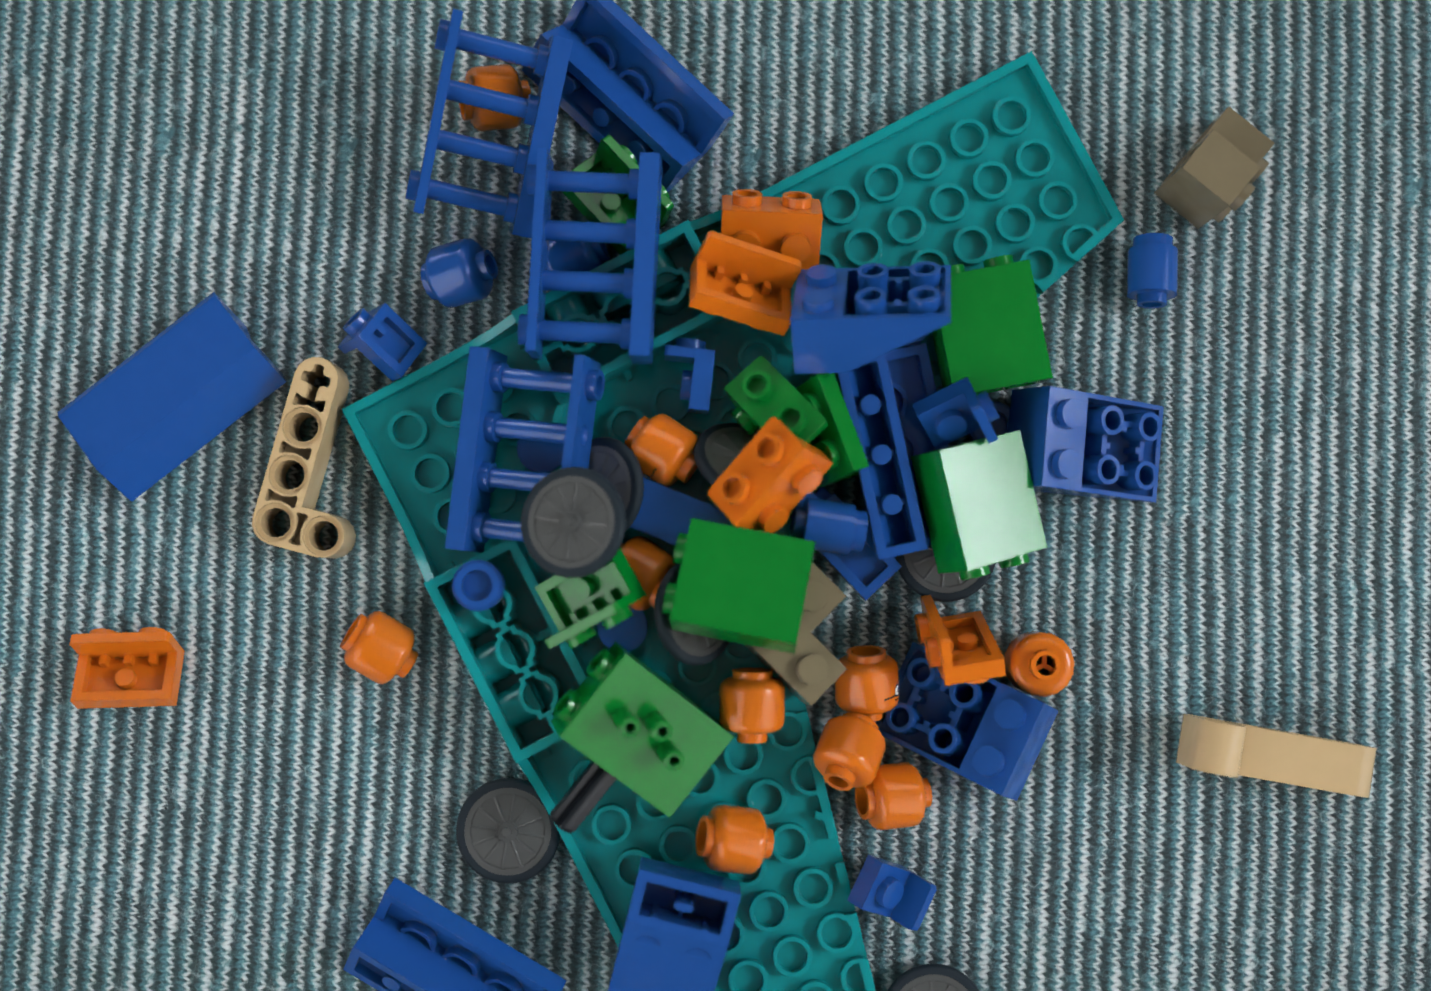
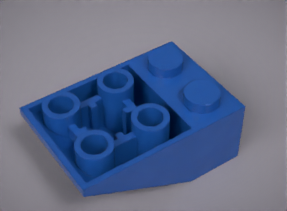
[790,261,951,374]
[1008,386,1164,502]
[875,642,1058,801]
[608,856,741,991]

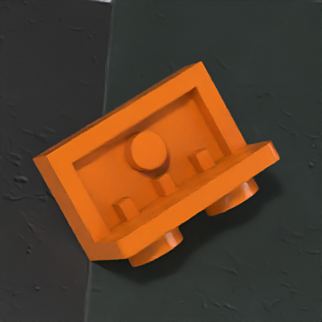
[721,189,823,269]
[689,231,801,336]
[707,417,834,533]
[914,594,1006,686]
[69,627,185,709]

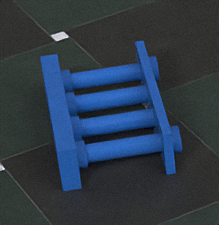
[405,9,573,239]
[518,148,663,365]
[445,346,605,553]

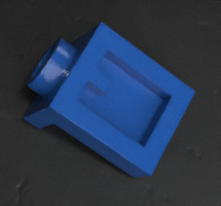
[338,303,428,382]
[664,338,716,415]
[912,377,999,449]
[847,854,937,931]

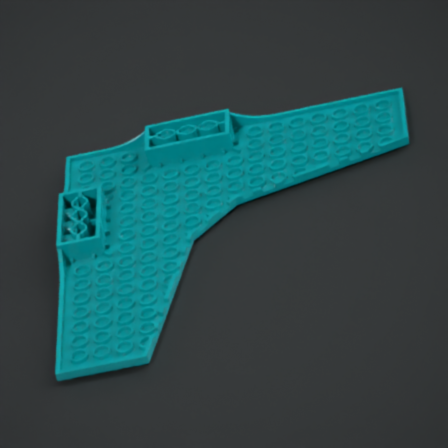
[342,51,1124,991]

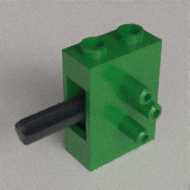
[550,641,734,833]

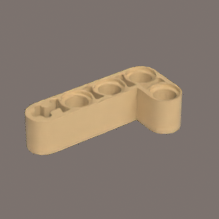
[252,357,356,559]
[1176,714,1377,798]

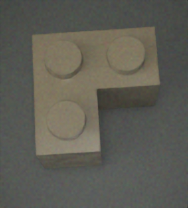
[1154,106,1275,229]
[744,562,847,706]

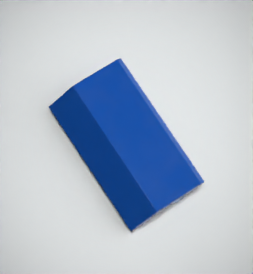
[522,0,734,192]
[57,292,286,502]
[837,343,949,560]
[343,878,567,991]

